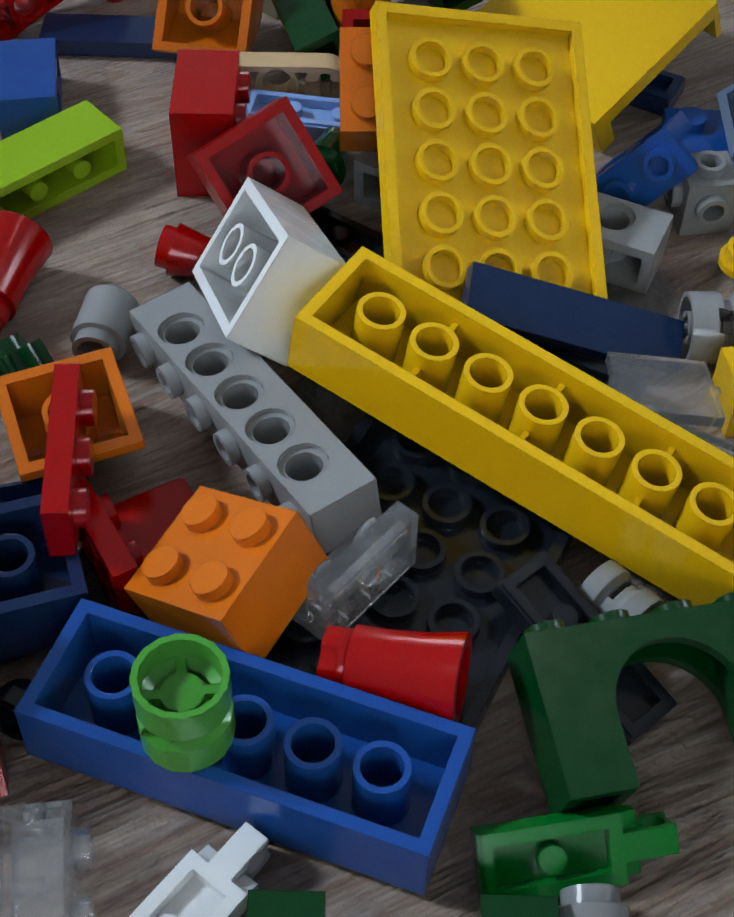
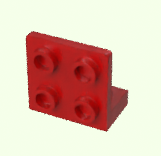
[78,476,194,616]

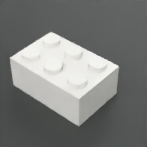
[192,177,346,367]

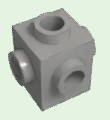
[664,150,734,236]

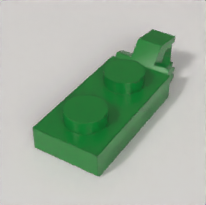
[470,804,680,899]

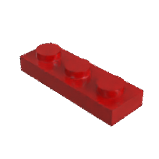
[40,363,98,556]

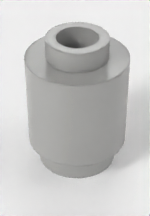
[70,284,139,361]

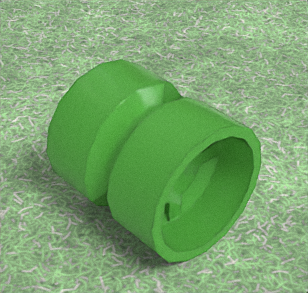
[129,633,236,773]

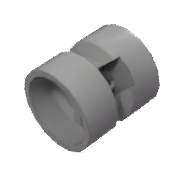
[678,291,734,364]

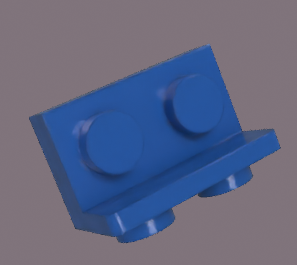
[596,110,698,206]

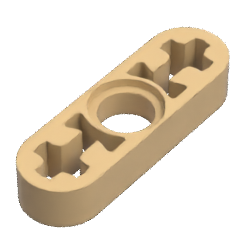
[240,52,339,99]

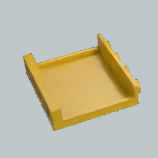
[478,0,721,153]

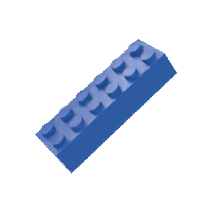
[14,598,476,896]

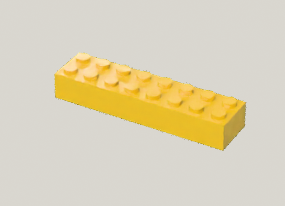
[287,246,734,606]

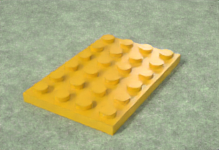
[369,1,608,302]

